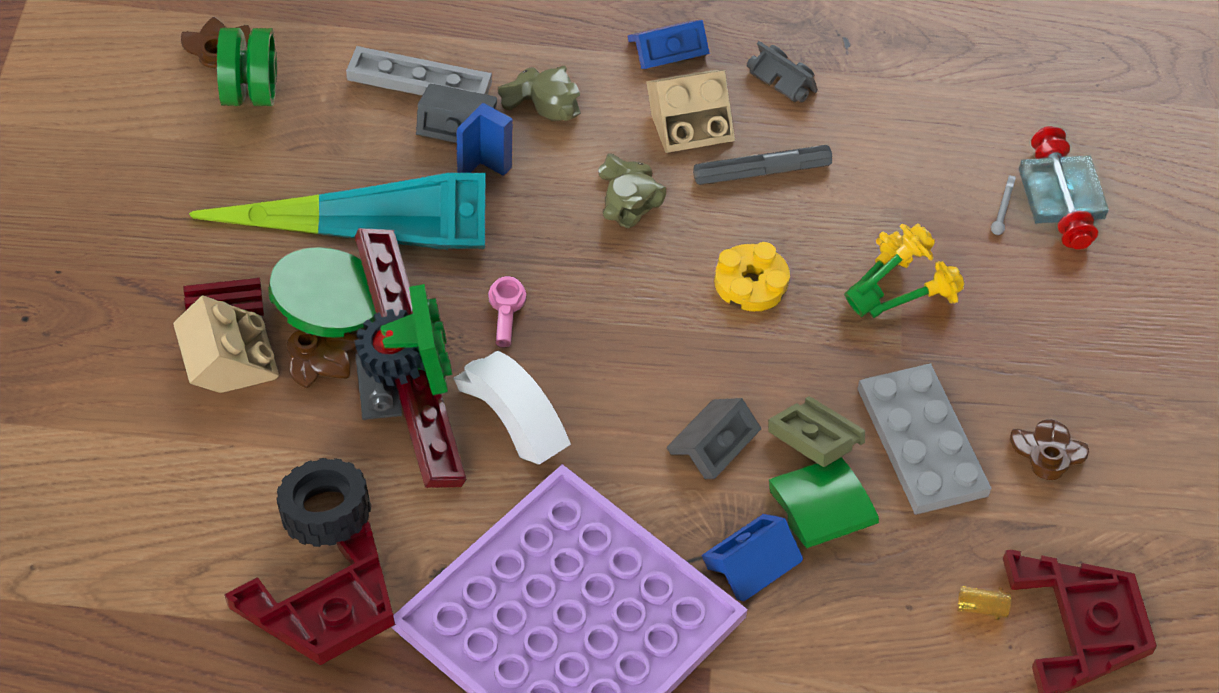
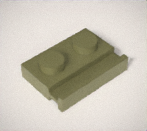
[768,396,865,467]

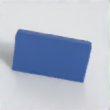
[627,20,710,69]
[457,103,513,176]
[701,514,803,601]

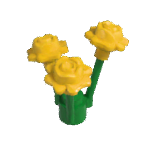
[844,223,964,318]

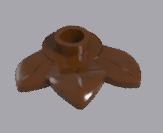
[181,17,251,69]
[287,330,358,388]
[1010,419,1089,480]

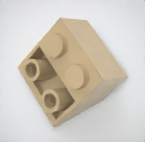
[646,70,735,153]
[173,295,279,393]

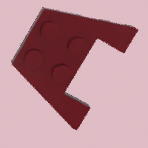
[224,522,396,665]
[1003,549,1157,693]

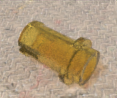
[957,585,1011,620]

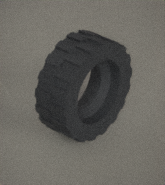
[276,458,371,547]

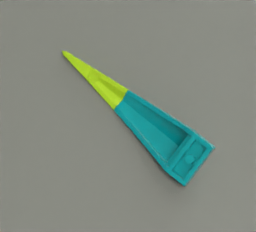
[189,173,486,250]

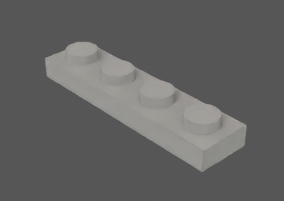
[346,46,492,96]

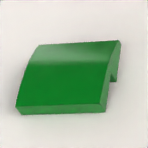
[769,457,879,549]

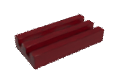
[183,278,264,316]

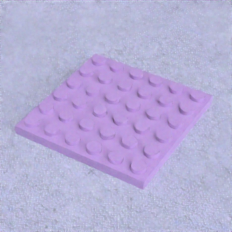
[391,464,748,693]

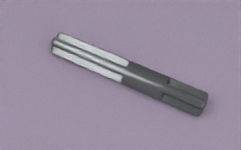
[693,145,833,185]

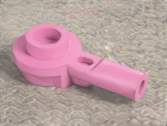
[488,276,526,347]

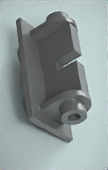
[747,41,818,103]
[355,354,402,420]

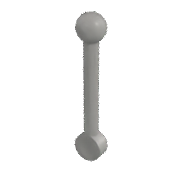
[991,175,1016,235]

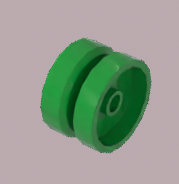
[217,28,278,106]

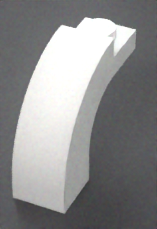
[454,351,571,464]

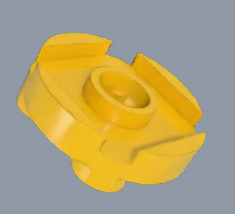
[714,242,790,312]

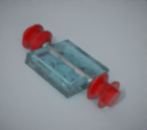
[1019,126,1109,249]

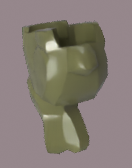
[498,66,581,121]
[598,153,666,228]

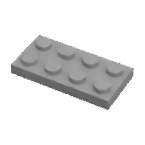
[857,363,991,515]

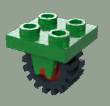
[355,284,453,395]

